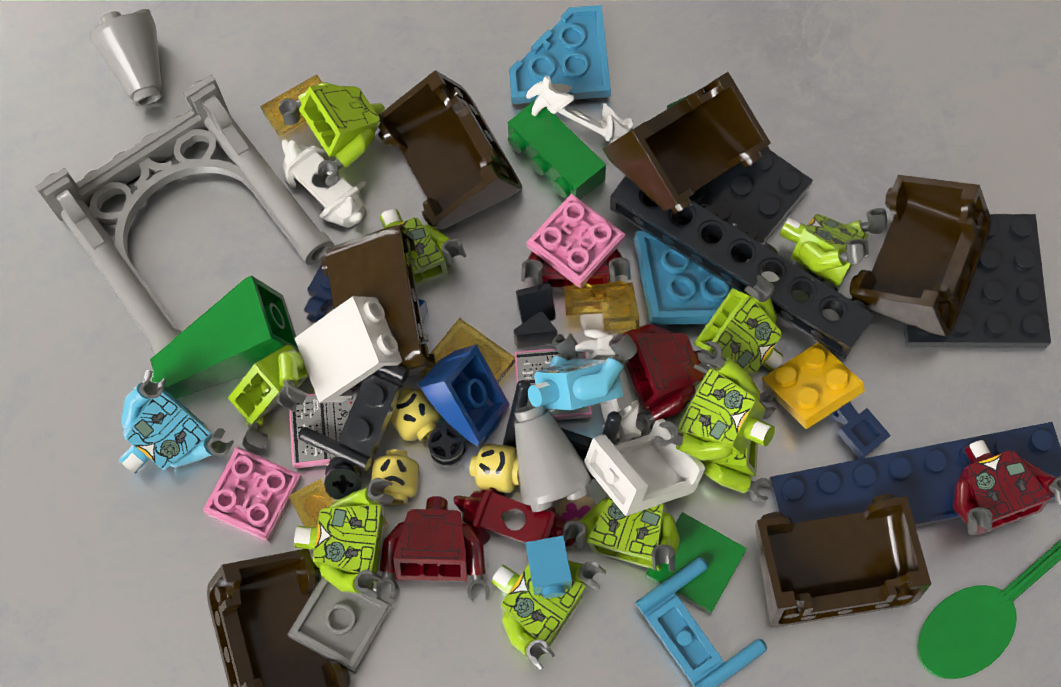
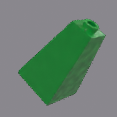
[150,275,299,398]

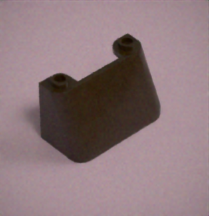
[378,70,523,230]
[603,72,771,214]
[849,175,991,337]
[321,225,436,387]
[755,494,931,626]
[207,549,350,687]

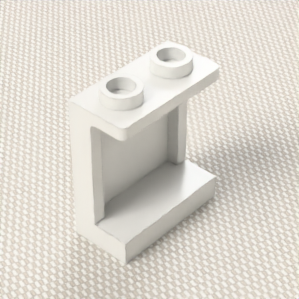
[294,296,402,403]
[584,419,705,516]

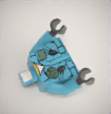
[528,333,637,410]
[119,370,234,474]

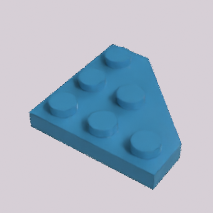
[509,5,611,104]
[634,231,736,325]

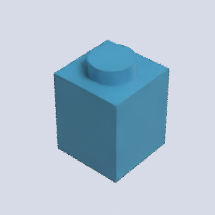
[525,536,572,599]

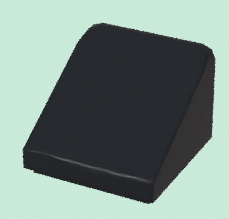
[516,283,556,323]
[513,312,558,348]

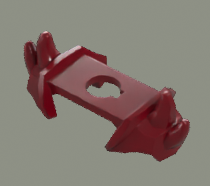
[453,488,576,562]

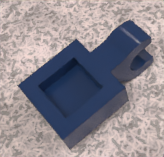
[304,266,333,323]
[830,402,891,459]

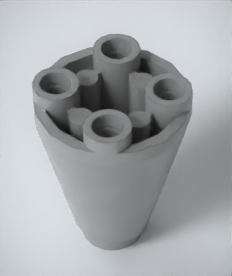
[89,9,162,106]
[514,404,593,512]

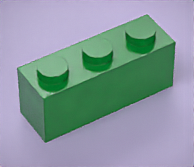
[507,100,606,200]

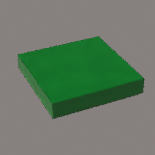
[645,512,747,615]

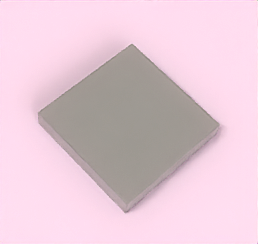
[288,577,392,673]

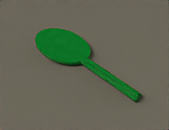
[917,539,1061,679]

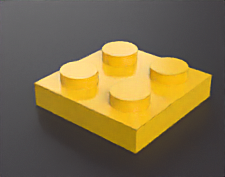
[761,342,865,429]

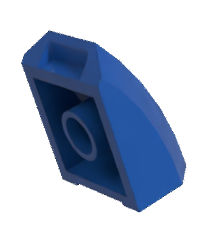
[417,344,510,449]

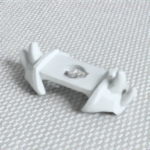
[526,76,635,144]
[282,139,366,228]
[575,329,641,445]

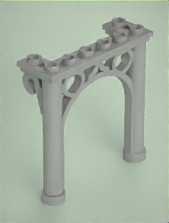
[35,75,334,355]

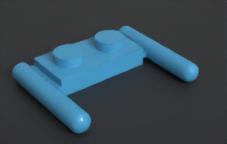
[635,557,767,687]

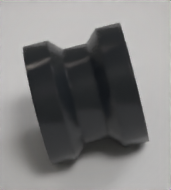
[428,425,465,467]
[324,457,362,500]

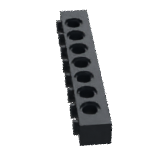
[610,176,874,359]

